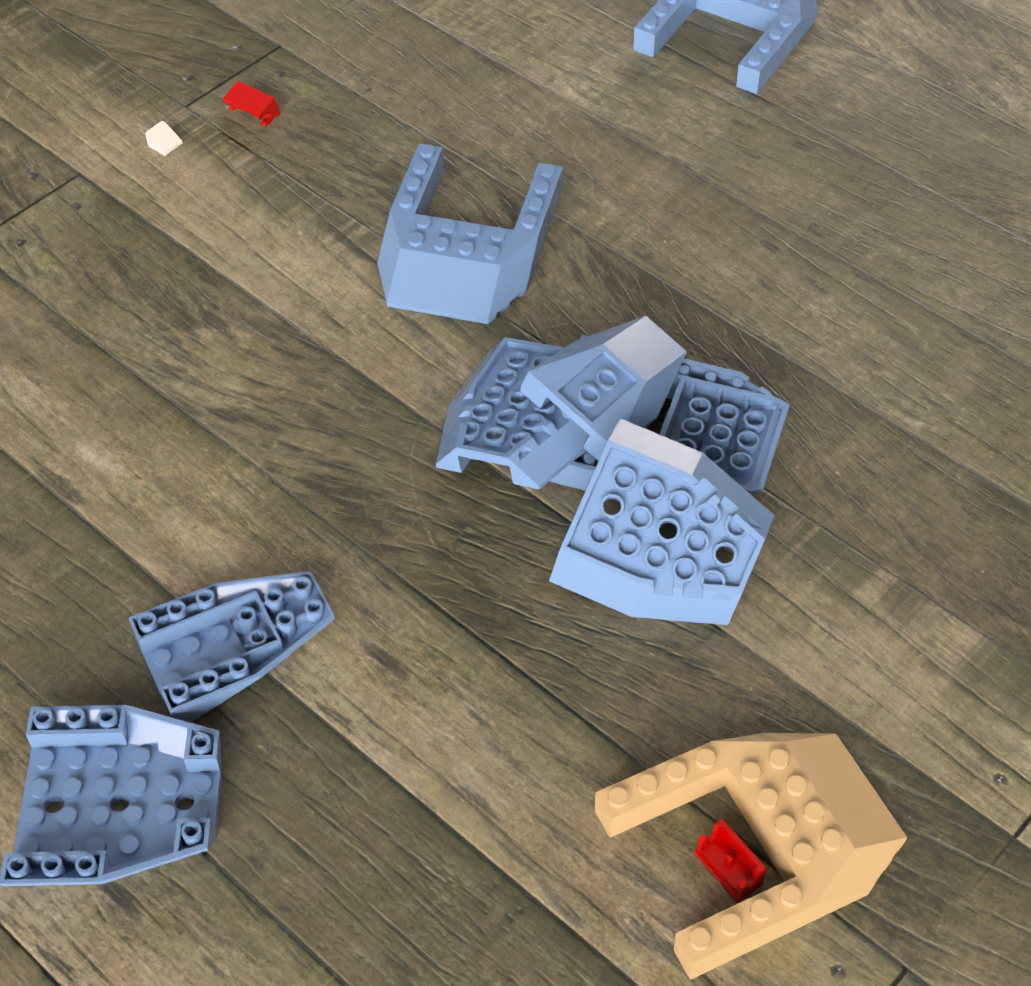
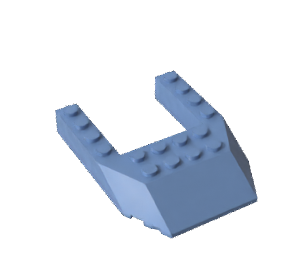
[633,0,818,94]
[377,144,563,324]
[550,335,790,494]

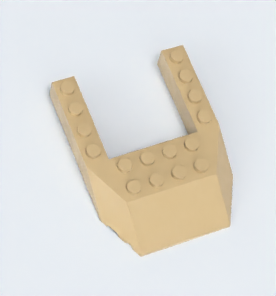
[595,733,907,980]

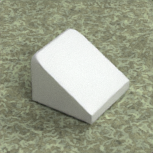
[146,121,183,156]

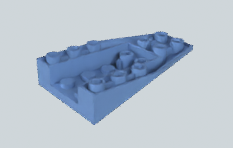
[520,316,687,461]
[128,571,335,723]

